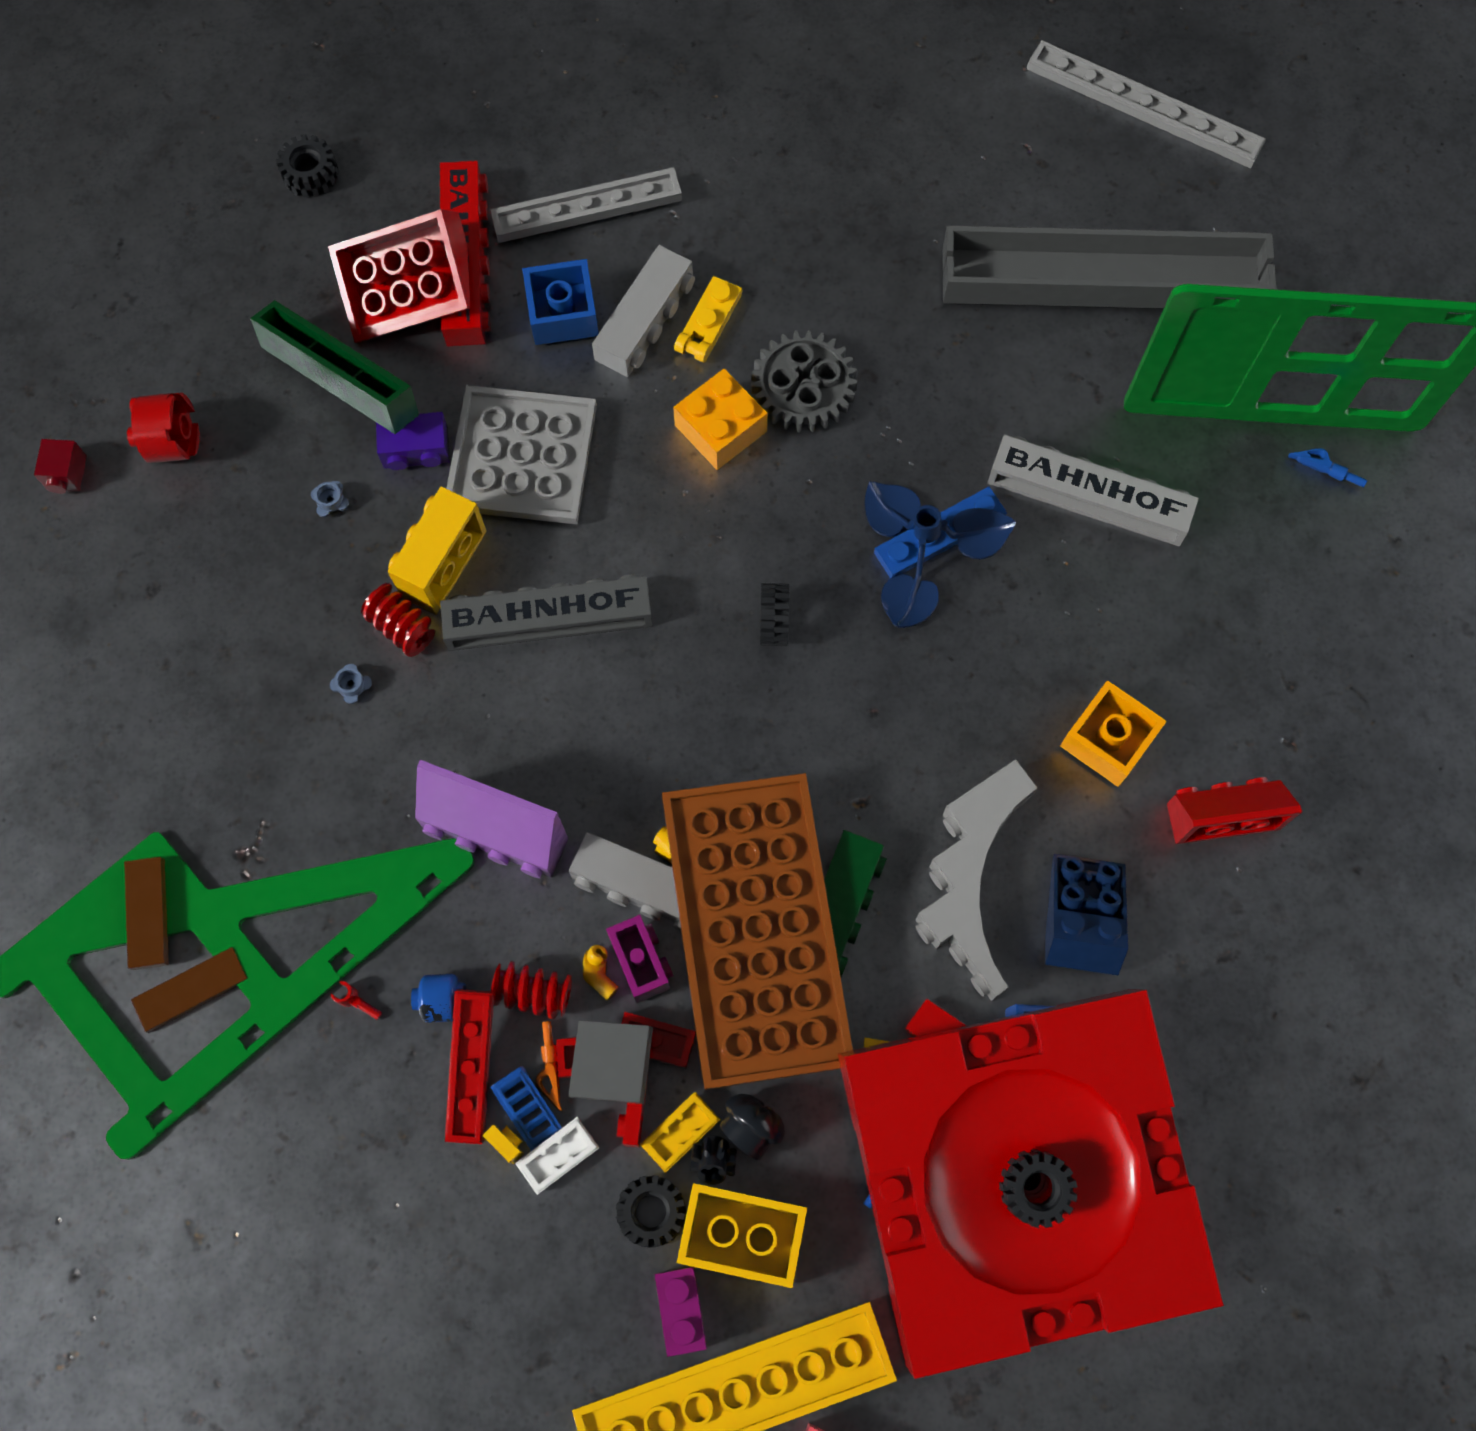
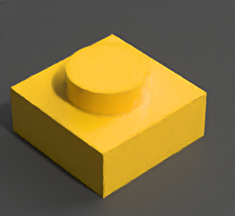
[483,1124,525,1164]

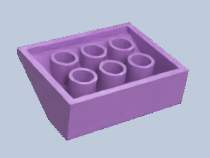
[415,760,568,878]

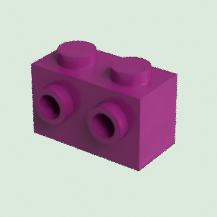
[606,915,674,1003]

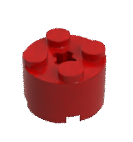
[127,392,200,463]

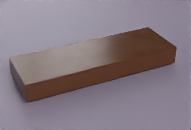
[124,857,169,970]
[131,947,247,1033]

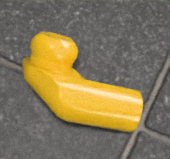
[583,945,619,1001]

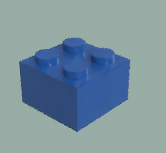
[522,259,599,345]

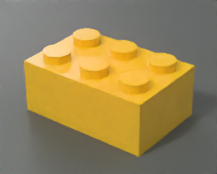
[388,486,487,615]
[676,1183,807,1288]

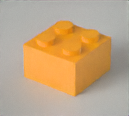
[673,368,768,470]
[1060,680,1167,787]

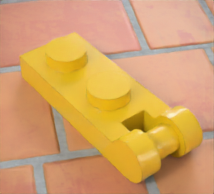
[674,276,742,363]

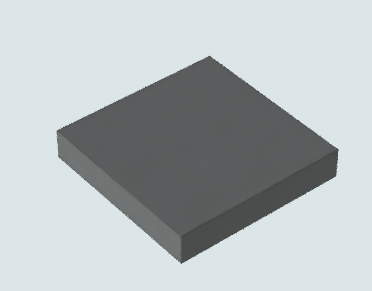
[568,1021,653,1104]

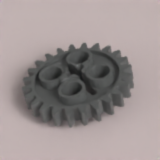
[751,330,858,432]

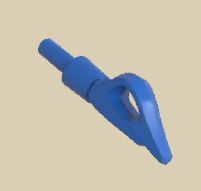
[1288,448,1367,488]

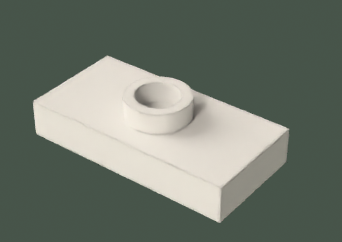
[515,1116,600,1195]

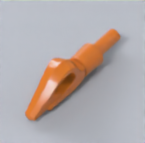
[535,1021,562,1111]

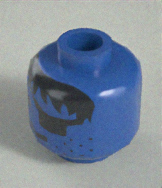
[411,974,467,1023]

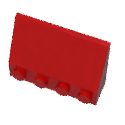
[328,209,470,343]

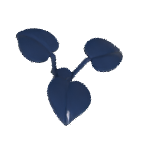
[865,481,1016,628]

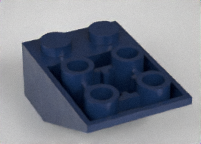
[1045,854,1128,976]

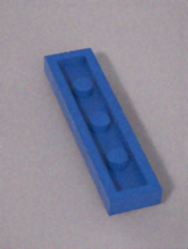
[874,486,1007,579]

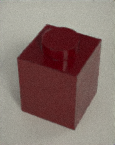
[34,439,87,494]

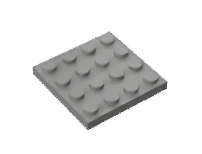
[446,385,597,525]

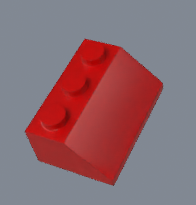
[1167,777,1302,844]

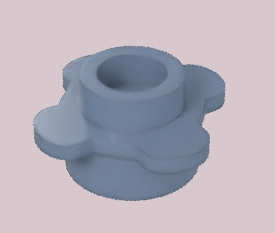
[311,481,349,517]
[330,664,372,704]

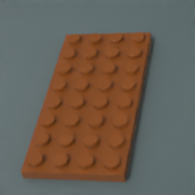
[662,773,853,1090]

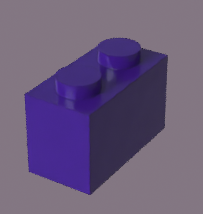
[376,412,450,470]

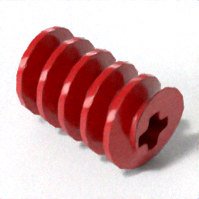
[361,583,435,657]
[490,961,572,1019]

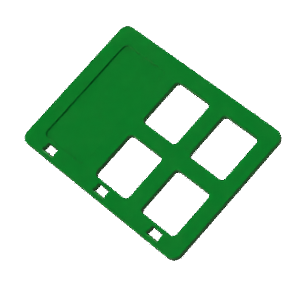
[1124,284,1476,432]

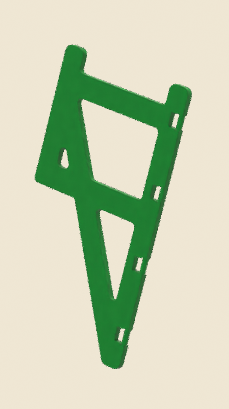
[0,832,475,1160]

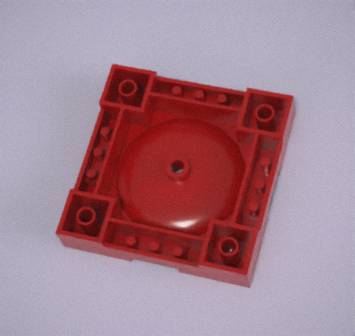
[837,989,1224,1379]

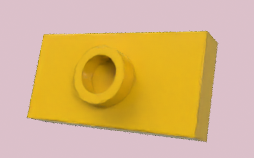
[640,1092,721,1173]

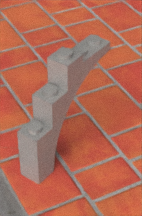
[915,759,1037,1001]

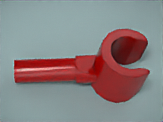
[331,981,382,1020]

